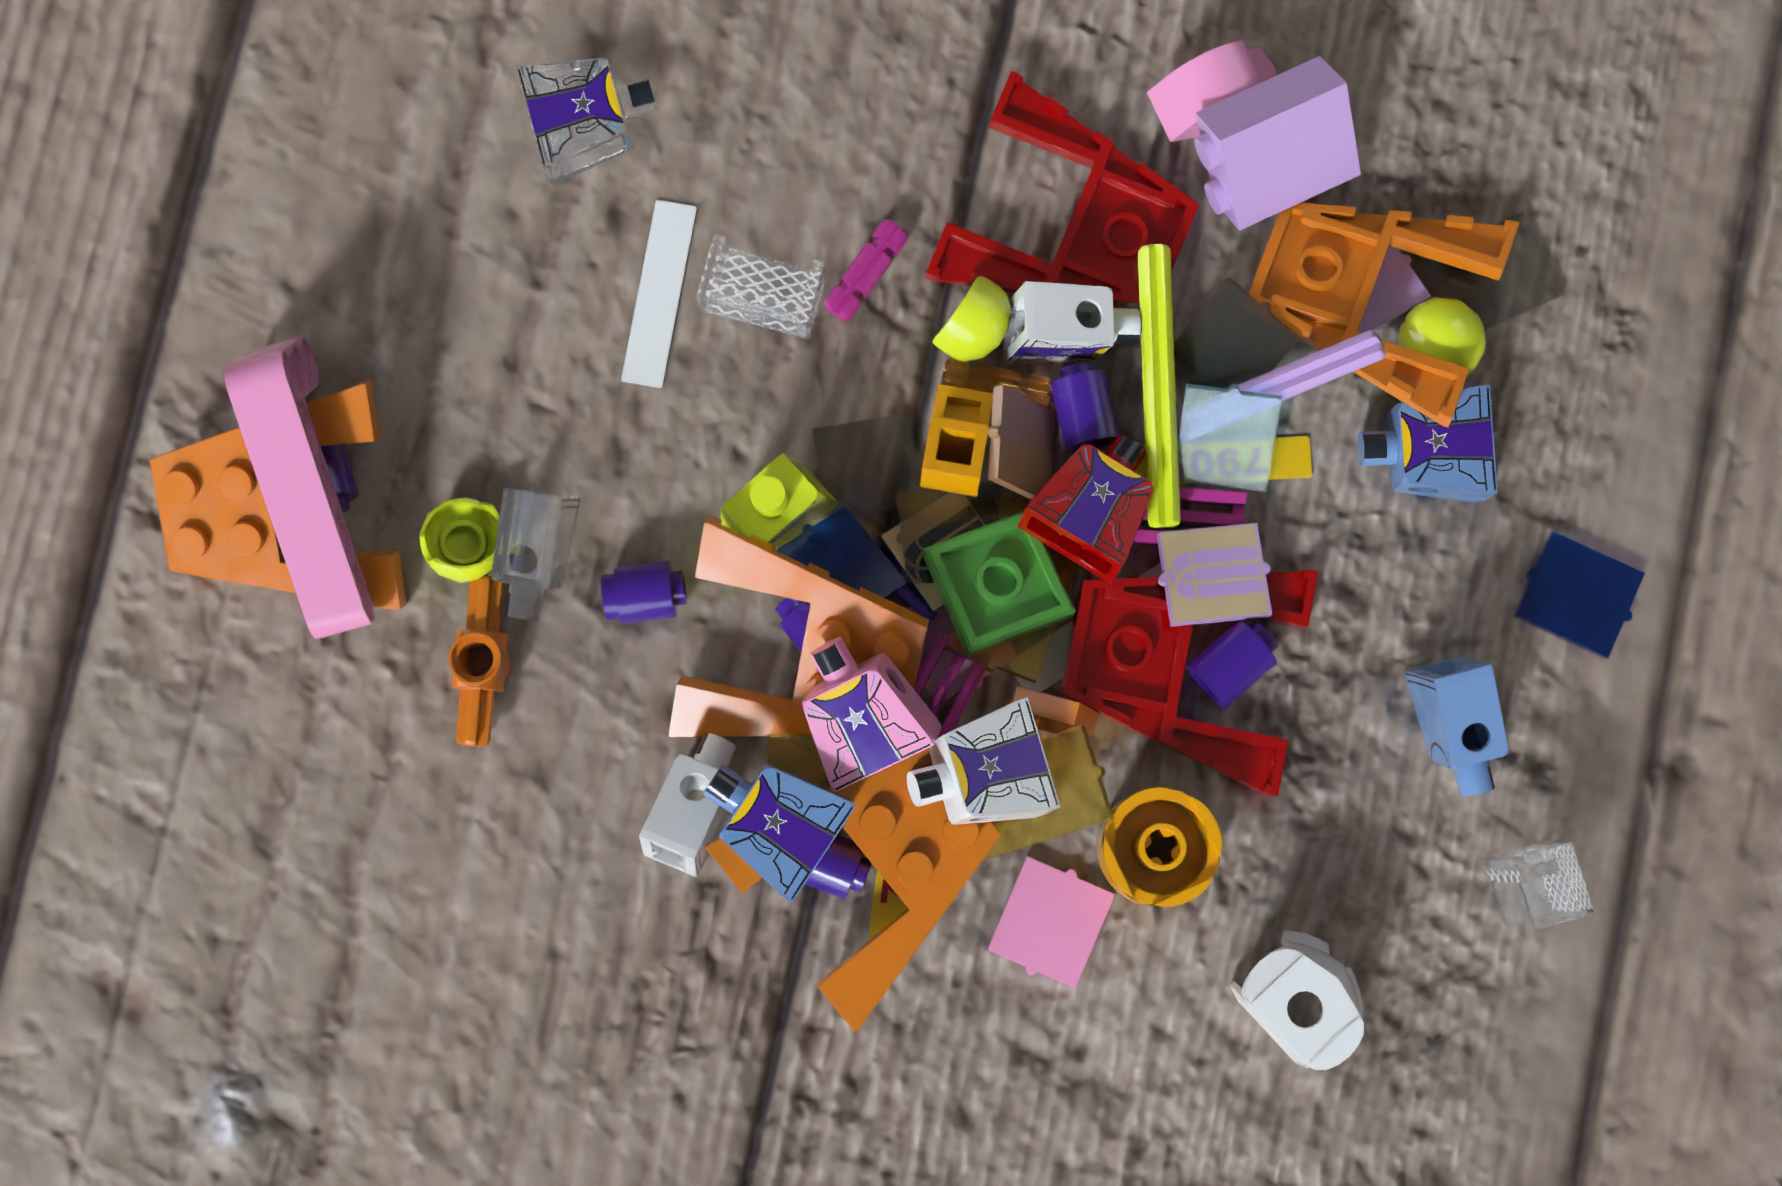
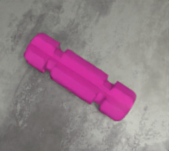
[825,219,908,322]

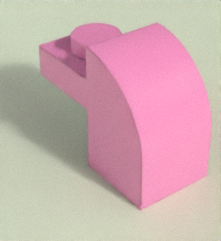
[1147,40,1277,142]

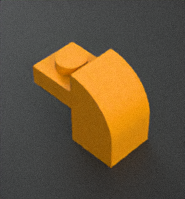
[920,384,993,497]

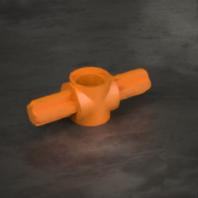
[448,576,511,747]

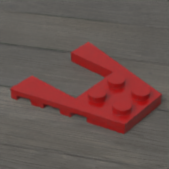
[925,71,1199,310]
[1059,570,1318,797]

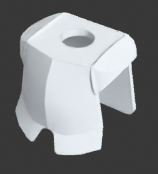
[1229,930,1364,1070]

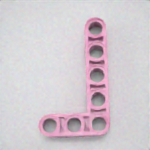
[224,336,375,639]

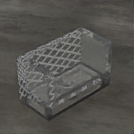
[696,234,827,339]
[1484,842,1595,929]

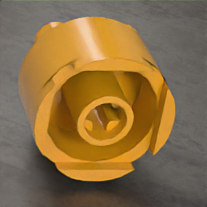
[1097,787,1223,907]

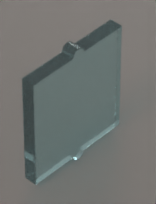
[1178,383,1282,492]

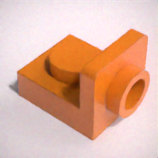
[1005,686,1099,740]

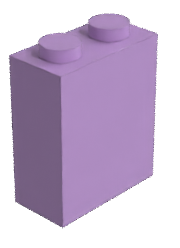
[1194,56,1361,231]

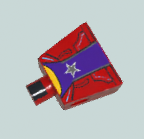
[1017,435,1154,584]

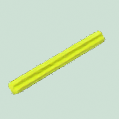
[1138,244,1181,528]

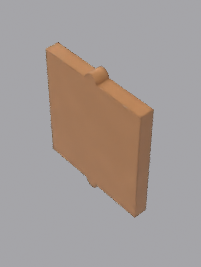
[988,385,1056,499]

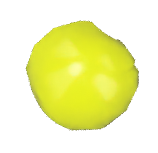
[932,276,1011,362]
[1397,297,1486,379]
[419,497,508,583]

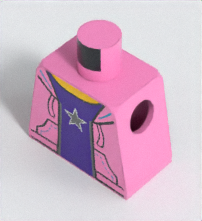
[802,637,942,793]

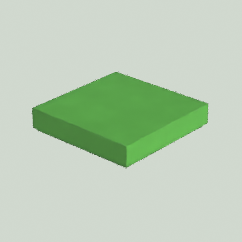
[922,511,1076,658]

